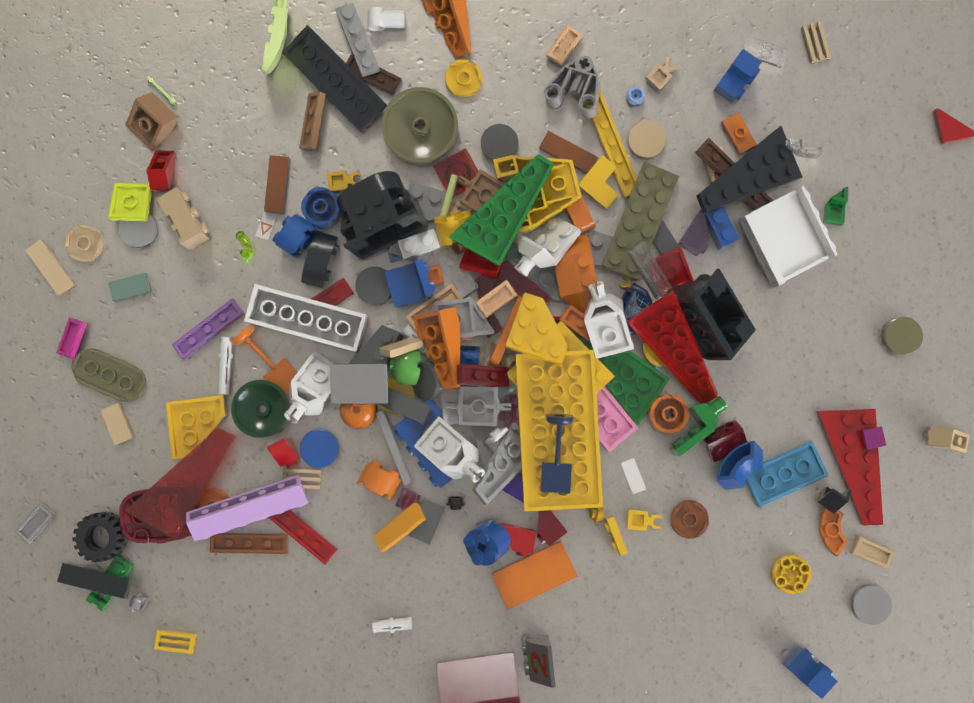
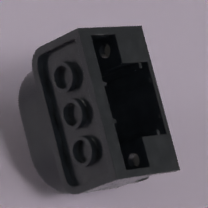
[336,171,429,260]
[666,269,756,360]

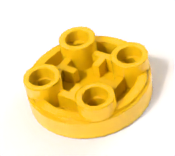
[771,554,811,594]

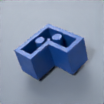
[713,49,762,103]
[782,646,838,699]

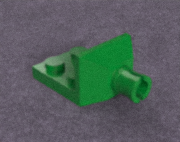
[669,396,728,456]

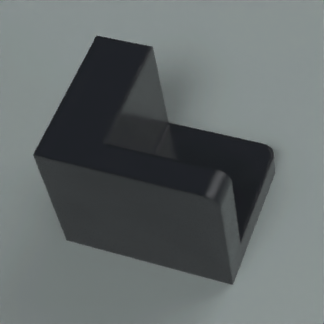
[818,487,852,514]

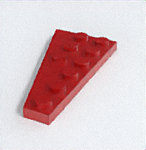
[627,290,718,404]
[816,409,883,526]

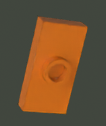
[721,112,757,155]

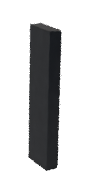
[57,563,133,599]

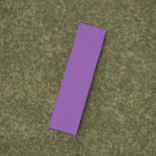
[172,298,245,360]

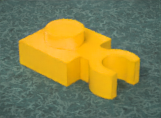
[327,171,361,192]
[627,509,662,531]

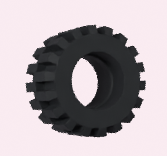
[72,512,128,563]

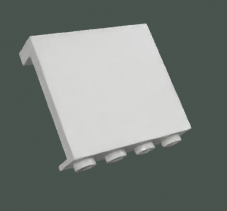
[738,186,838,287]

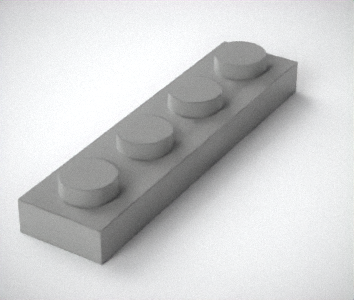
[336,3,380,77]

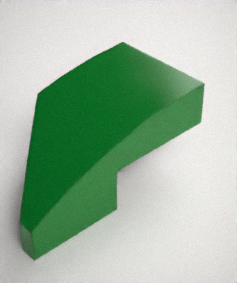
[823,187,848,225]

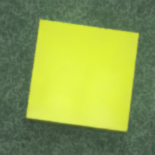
[108,183,153,221]

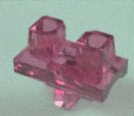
[499,394,520,429]

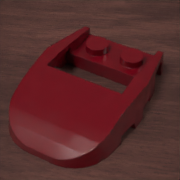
[119,486,200,544]

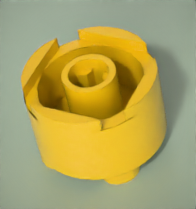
[433,210,472,246]

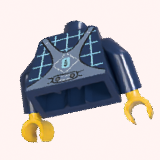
[619,277,653,335]

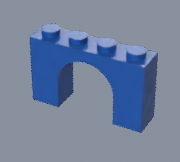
[394,400,452,488]

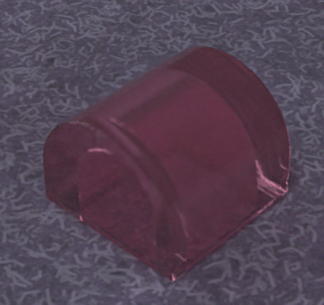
[395,488,421,510]

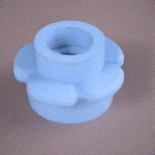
[626,87,645,105]

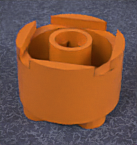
[647,394,689,433]
[356,460,401,501]

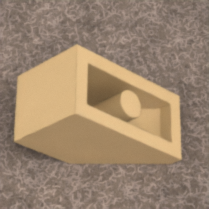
[927,425,970,454]

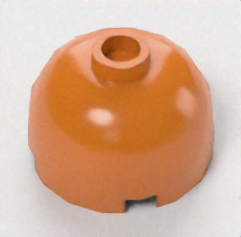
[339,403,378,429]

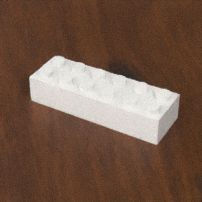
[244,284,369,353]

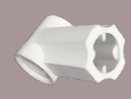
[368,7,405,31]

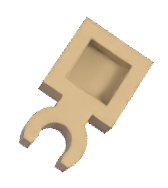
[645,56,679,91]

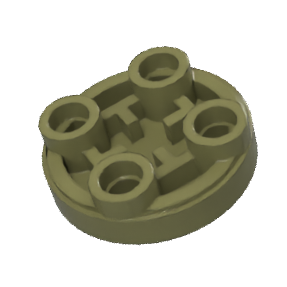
[882,317,923,356]

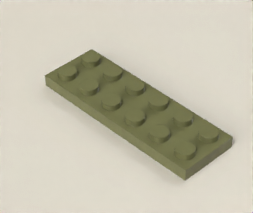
[601,161,679,281]

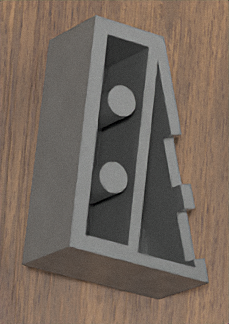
[348,325,403,374]

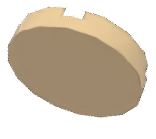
[628,120,666,159]
[64,224,104,262]

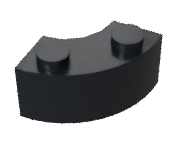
[301,231,340,288]

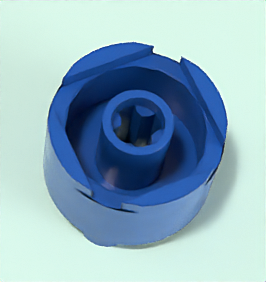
[301,187,341,229]
[272,214,317,259]
[463,520,510,566]

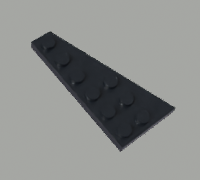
[696,126,803,213]

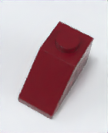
[537,510,567,547]

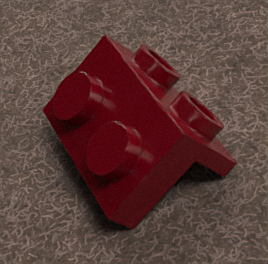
[703,420,747,463]

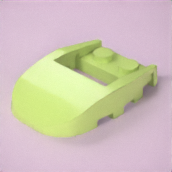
[262,0,288,74]

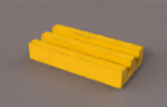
[154,629,197,654]

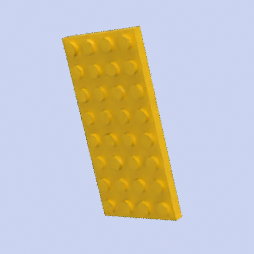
[516,350,603,512]

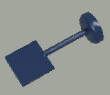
[541,413,574,493]

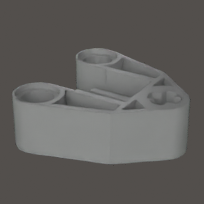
[544,56,600,119]

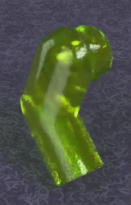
[236,231,253,259]

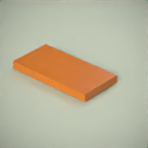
[491,541,578,609]

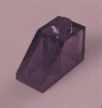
[678,210,710,256]

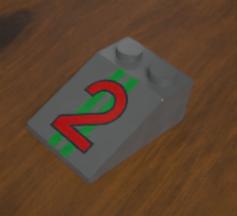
[522,635,556,688]

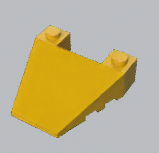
[493,155,582,236]

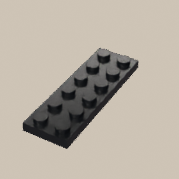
[282,25,387,132]

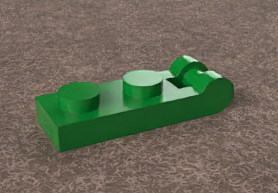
[86,555,134,611]

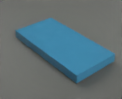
[746,440,829,507]

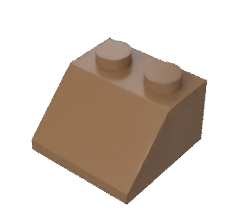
[125,92,179,151]

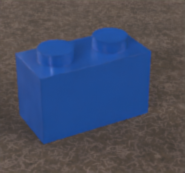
[701,207,740,251]

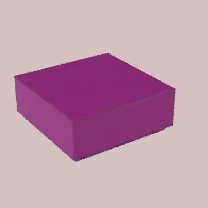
[861,426,886,450]

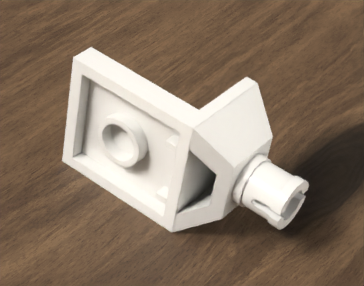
[514,216,581,277]
[584,282,634,359]
[284,351,335,423]
[414,416,485,483]

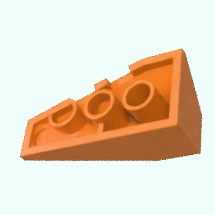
[422,0,471,58]
[413,307,460,390]

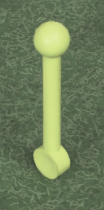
[146,75,176,104]

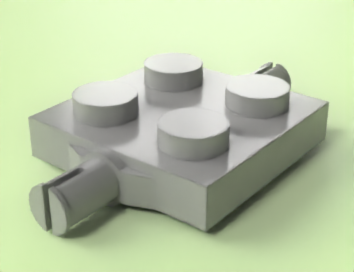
[445,386,512,426]

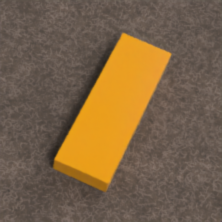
[374,502,426,553]

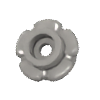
[129,593,147,612]

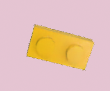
[604,515,628,556]

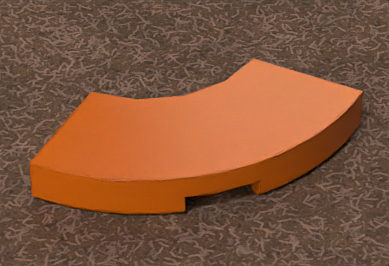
[819,507,848,557]

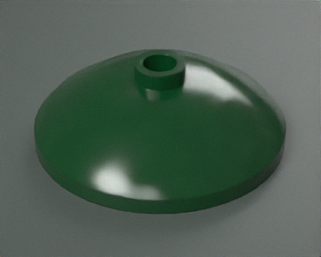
[231,380,290,438]

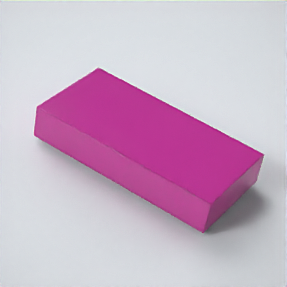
[56,317,87,359]

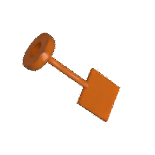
[231,324,298,394]

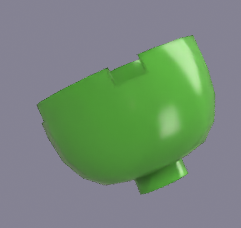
[388,349,421,386]

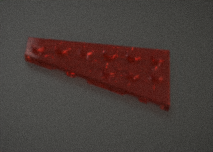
[125,427,236,539]

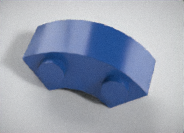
[717,441,763,490]

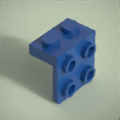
[385,258,435,308]

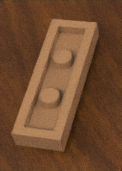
[299,91,326,150]

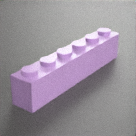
[186,475,308,542]

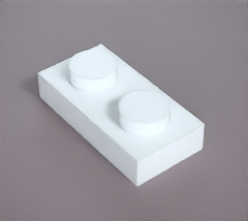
[398,229,440,260]

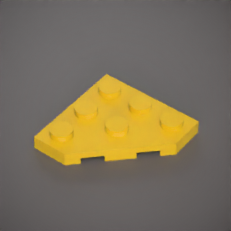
[506,292,568,366]
[166,395,227,460]

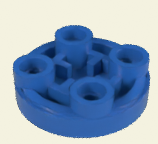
[300,429,340,468]

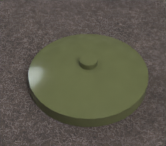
[382,87,458,164]

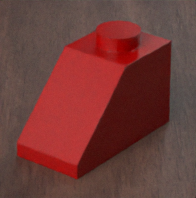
[146,150,175,191]
[267,438,301,469]
[498,522,537,557]

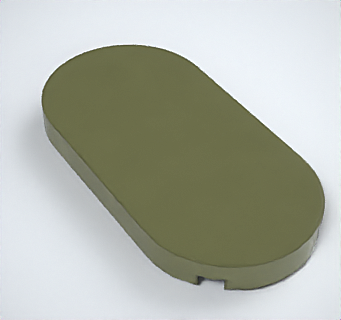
[71,348,146,402]

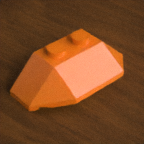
[555,235,598,313]

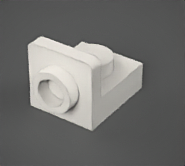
[485,427,508,453]

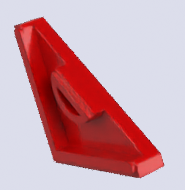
[933,108,974,144]

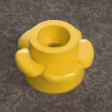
[589,507,604,523]

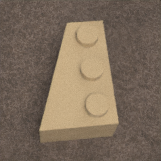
[157,187,210,250]

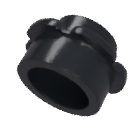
[446,496,465,510]

